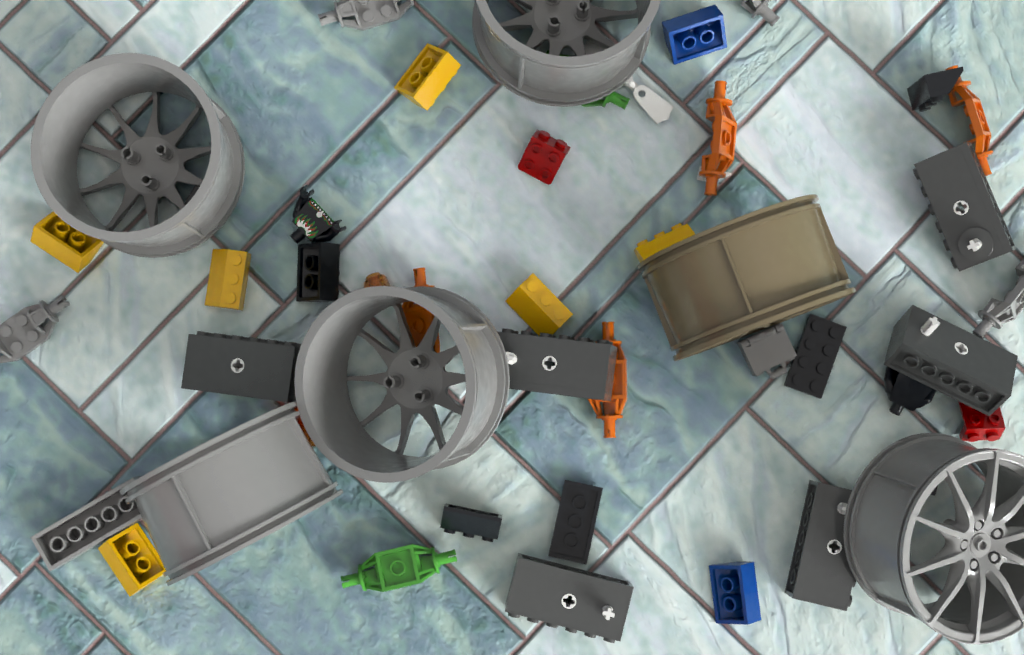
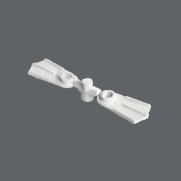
[584,41,673,124]

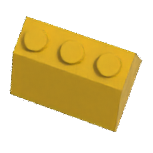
[394,43,461,110]
[30,211,104,273]
[634,223,695,263]
[205,249,251,311]
[505,273,573,336]
[98,523,166,597]

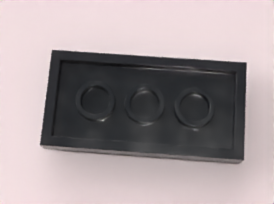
[784,314,847,399]
[548,480,603,564]

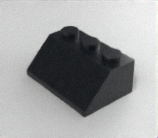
[907,67,964,112]
[296,242,340,302]
[440,503,502,542]

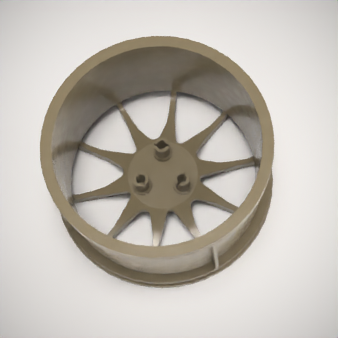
[637,194,856,361]

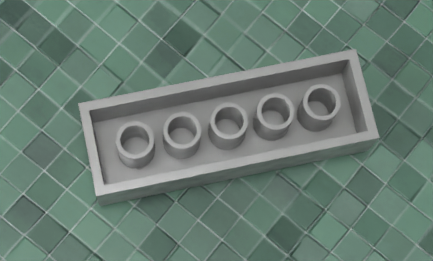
[31,476,142,571]

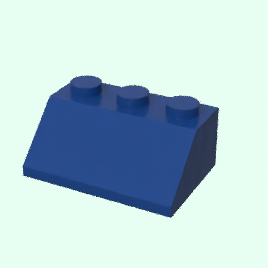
[662,5,727,65]
[709,562,761,625]

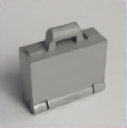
[737,323,797,379]

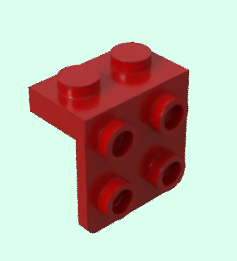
[518,129,571,185]
[958,401,1006,442]

